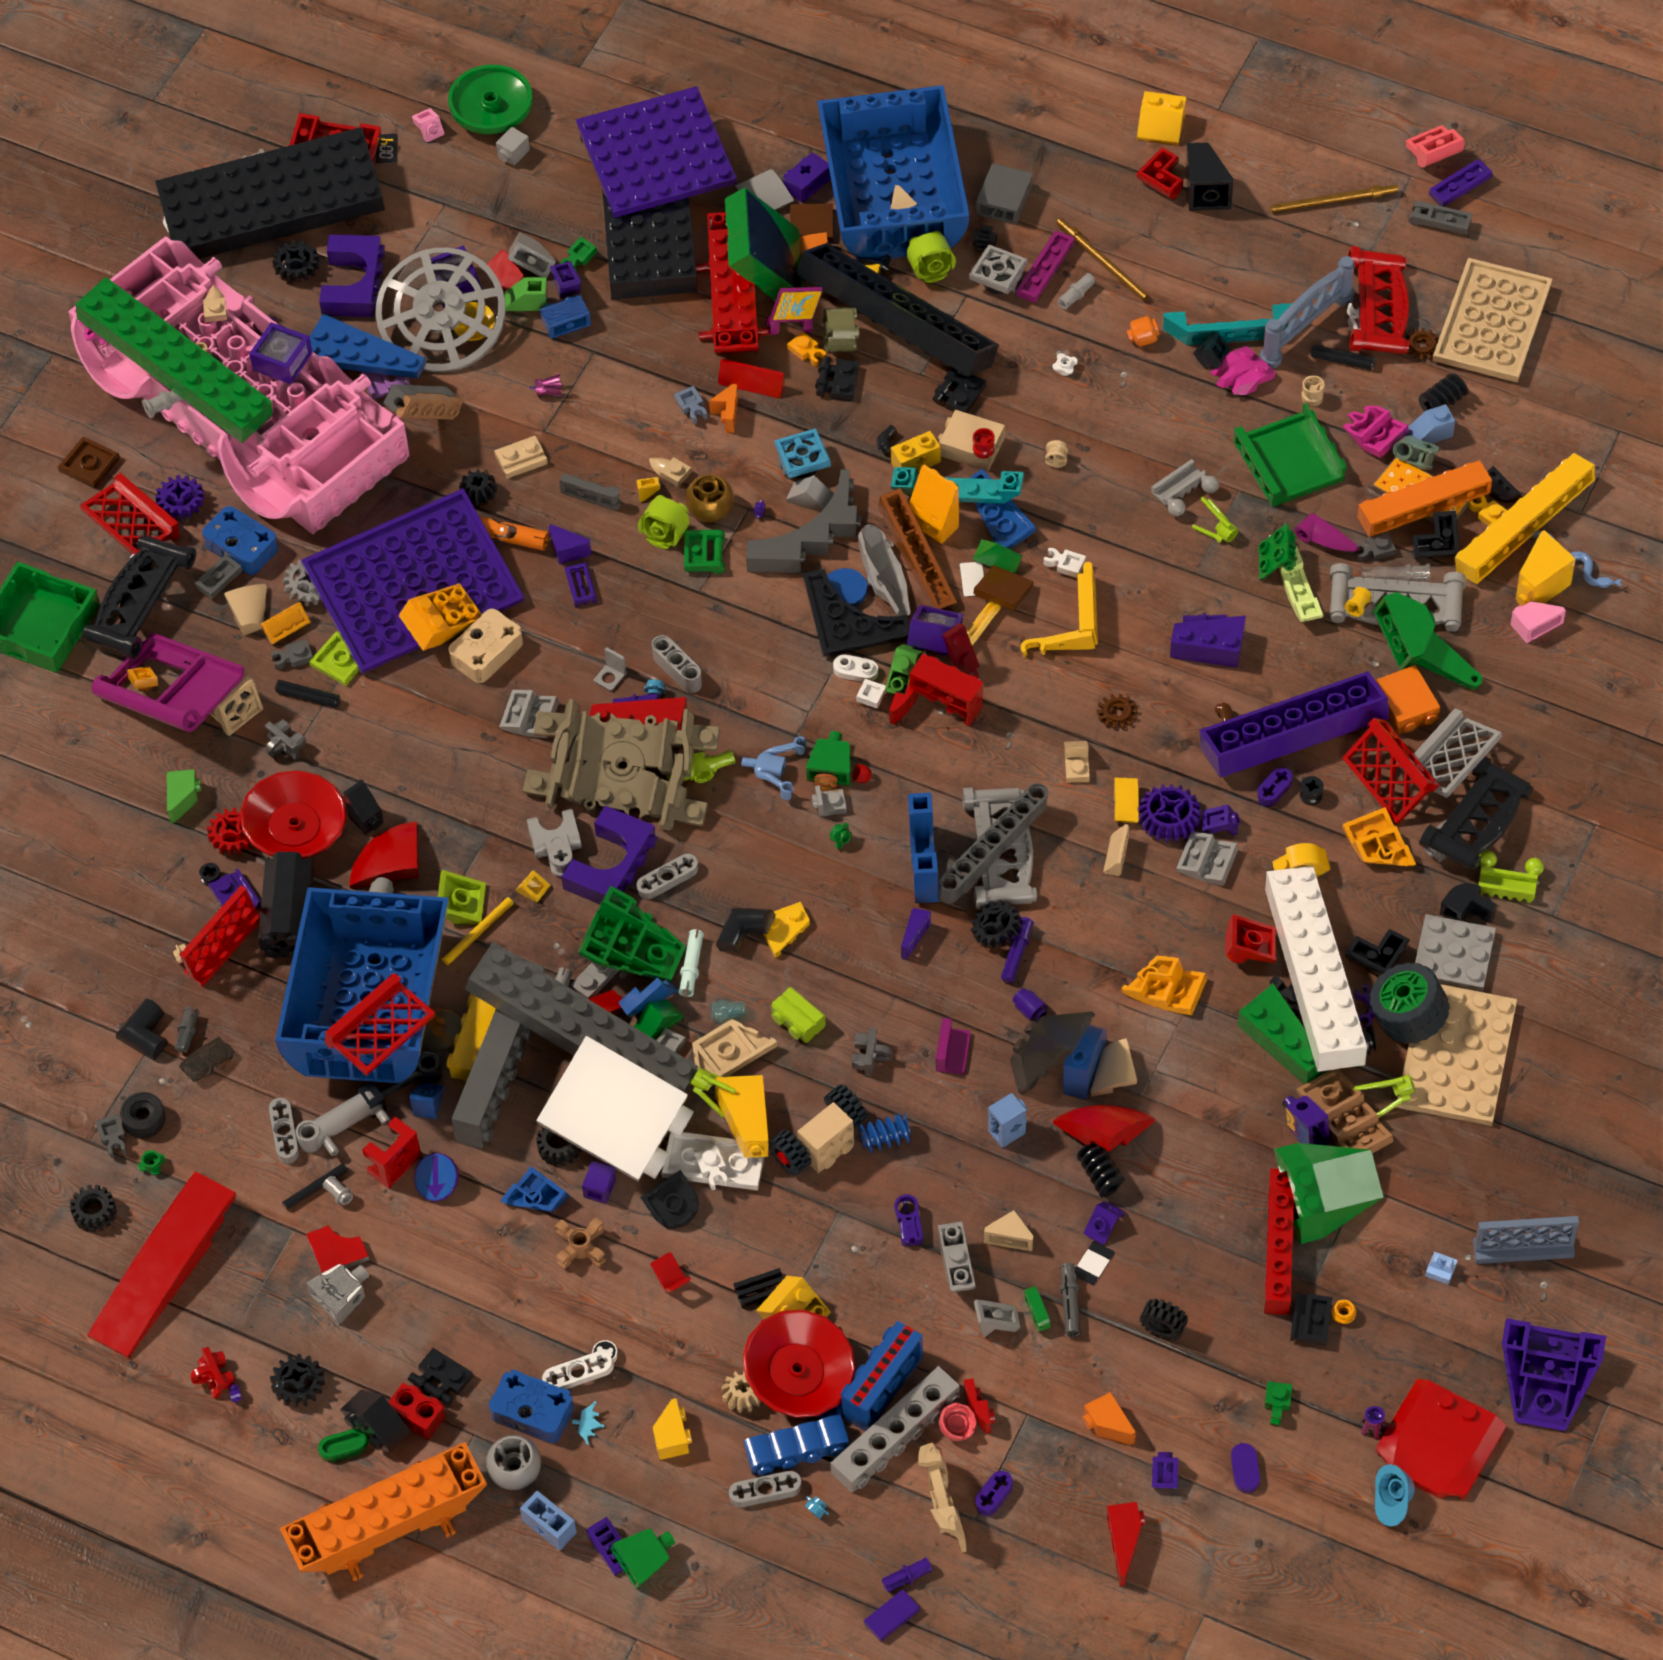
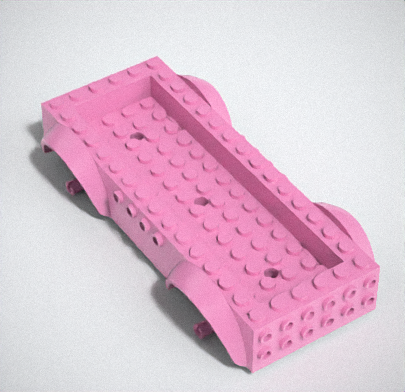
[68,236,410,535]

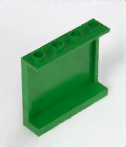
[1233,403,1347,507]

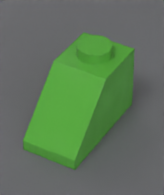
[167,770,202,823]

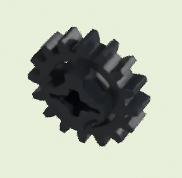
[272,240,320,283]
[971,900,1022,949]
[270,1354,325,1408]

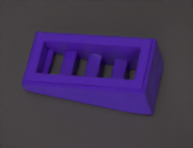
[901,908,931,960]
[586,1517,624,1576]

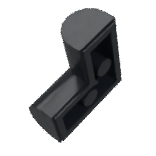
[1412,511,1460,559]
[716,907,776,952]
[1345,929,1410,976]
[116,998,169,1061]

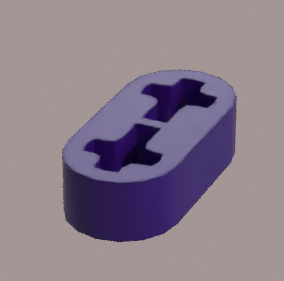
[1257,768,1292,807]
[976,1471,1013,1516]

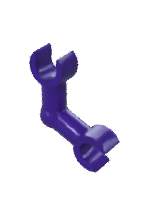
[1354,983,1375,1029]

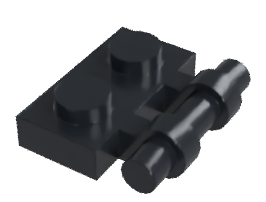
[815,357,859,401]
[932,368,986,413]
[408,1348,473,1406]

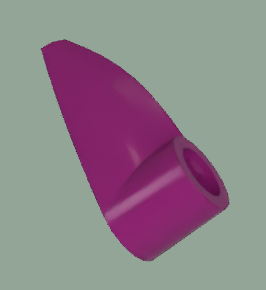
[1294,513,1358,552]

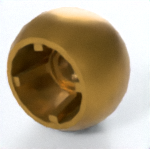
[685,475,734,523]

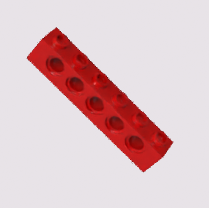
[1264,1168,1294,1315]

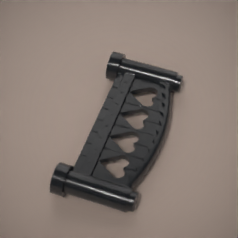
[83,535,196,659]
[1419,756,1534,870]

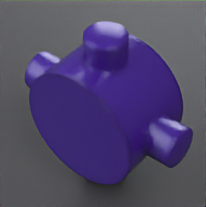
[754,500,766,519]
[229,1384,242,1403]

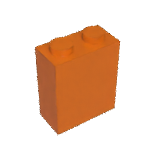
[1375,665,1440,735]

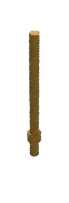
[1270,184,1398,213]
[1056,218,1149,302]

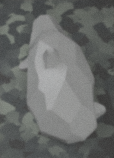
[858,524,910,616]

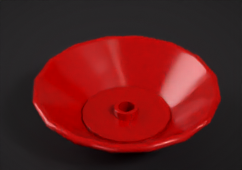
[240,770,347,859]
[743,1309,856,1418]

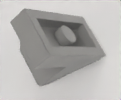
[974,1299,1021,1337]

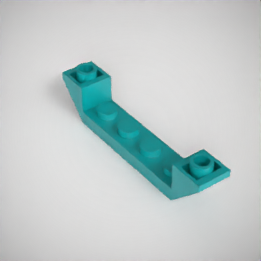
[1163,303,1293,346]
[890,467,1024,504]

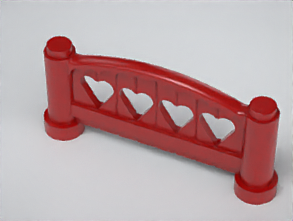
[1348,246,1409,354]

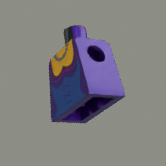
[1282,1096,1330,1146]

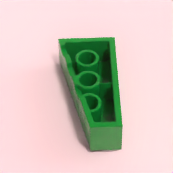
[1238,983,1323,1084]

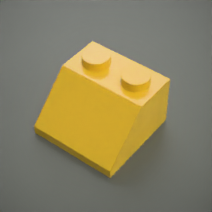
[1137,91,1186,146]

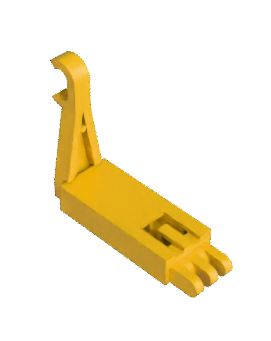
[1021,562,1098,657]

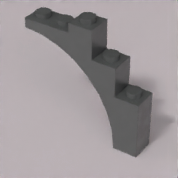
[746,470,861,573]

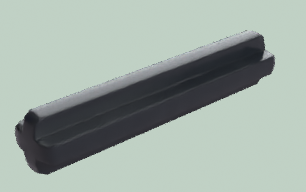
[1311,344,1375,370]
[275,680,341,708]

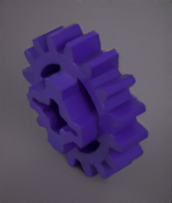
[155,475,205,520]

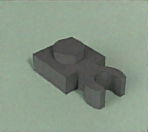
[1354,532,1396,562]
[271,639,313,670]
[95,1114,127,1158]

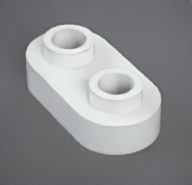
[833,655,878,682]

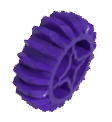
[1138,783,1201,843]

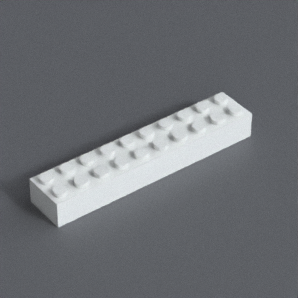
[1265,866,1367,1072]

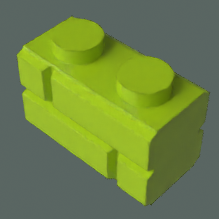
[771,987,826,1043]

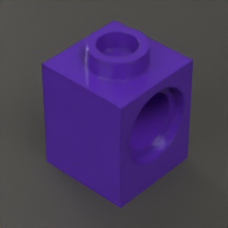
[582,1161,616,1204]

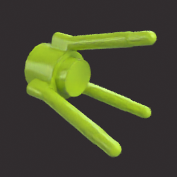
[1192,497,1239,543]
[690,1067,736,1118]
[1354,1074,1416,1118]

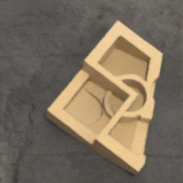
[224,584,268,636]
[1091,1038,1137,1097]

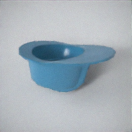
[1375,1464,1415,1527]

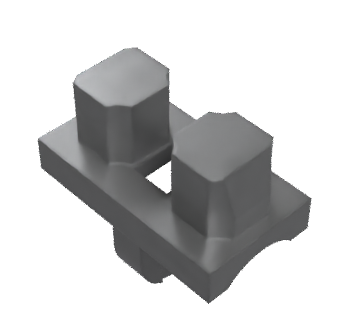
[265,719,306,761]
[852,1027,892,1077]

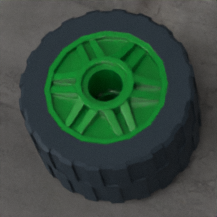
[1369,962,1450,1044]

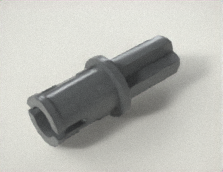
[175,1007,199,1053]

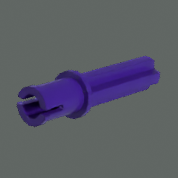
[1001,917,1034,983]

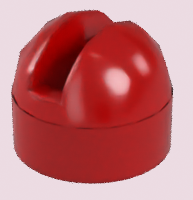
[852,764,872,783]

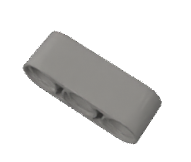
[652,635,702,693]

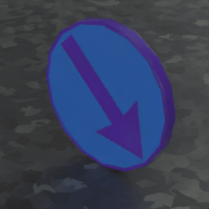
[414,1153,459,1202]

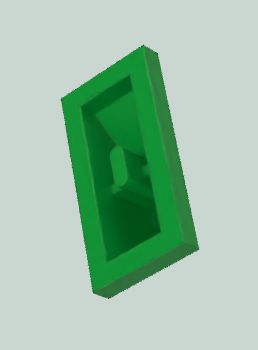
[973,539,1023,574]

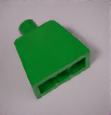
[806,731,851,786]
[610,1528,676,1589]

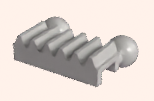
[1151,459,1219,517]

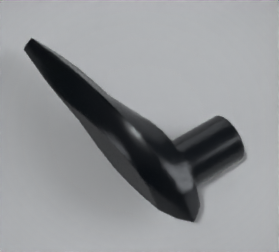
[855,255,891,271]

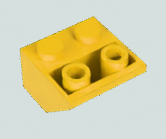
[756,1276,831,1320]

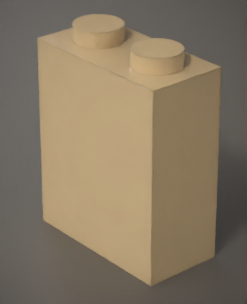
[937,410,1005,472]

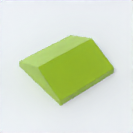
[438,870,486,925]

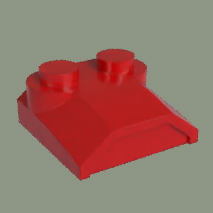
[1225,914,1277,963]

